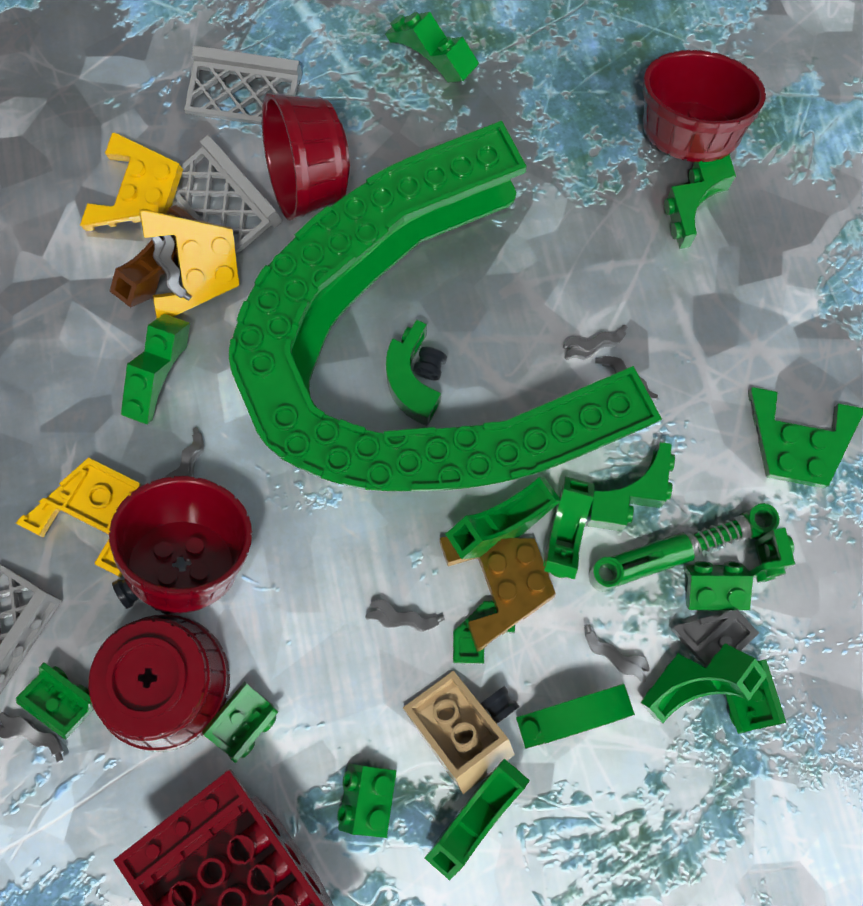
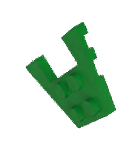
[748,387,863,489]

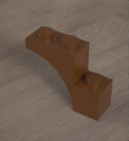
[109,205,197,308]

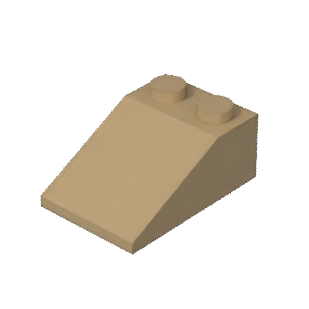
[403,671,515,794]

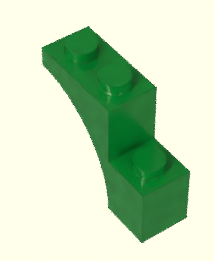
[385,12,479,83]
[664,154,736,249]
[121,314,190,425]
[586,442,675,532]
[445,477,561,559]
[640,643,767,724]
[424,759,530,881]

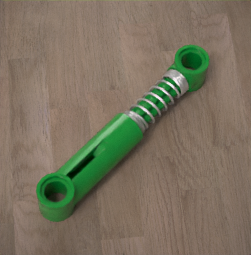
[589,503,780,592]

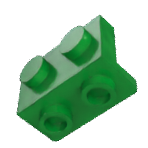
[750,527,795,583]
[684,561,753,610]
[725,659,786,734]
[16,662,93,740]
[202,681,278,763]
[337,763,397,838]

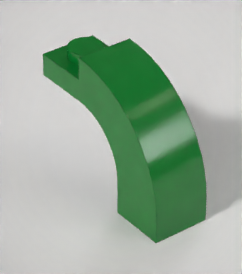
[386,320,441,427]
[543,476,594,580]
[516,684,635,749]

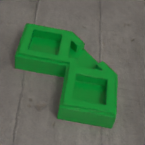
[453,601,515,664]

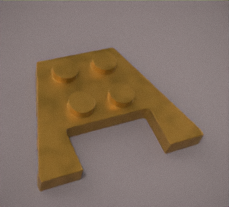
[439,537,556,652]

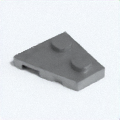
[671,609,759,668]

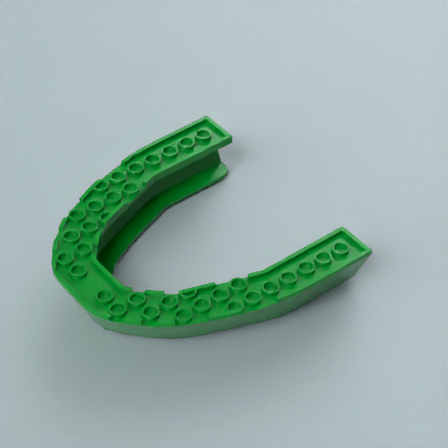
[229,121,662,491]

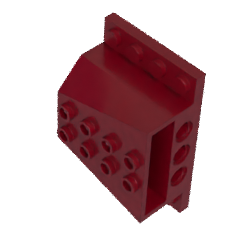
[113,769,334,906]

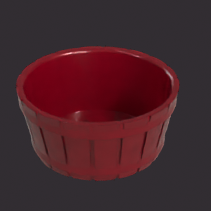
[643,50,766,162]
[262,93,350,221]
[109,476,252,613]
[88,614,230,752]

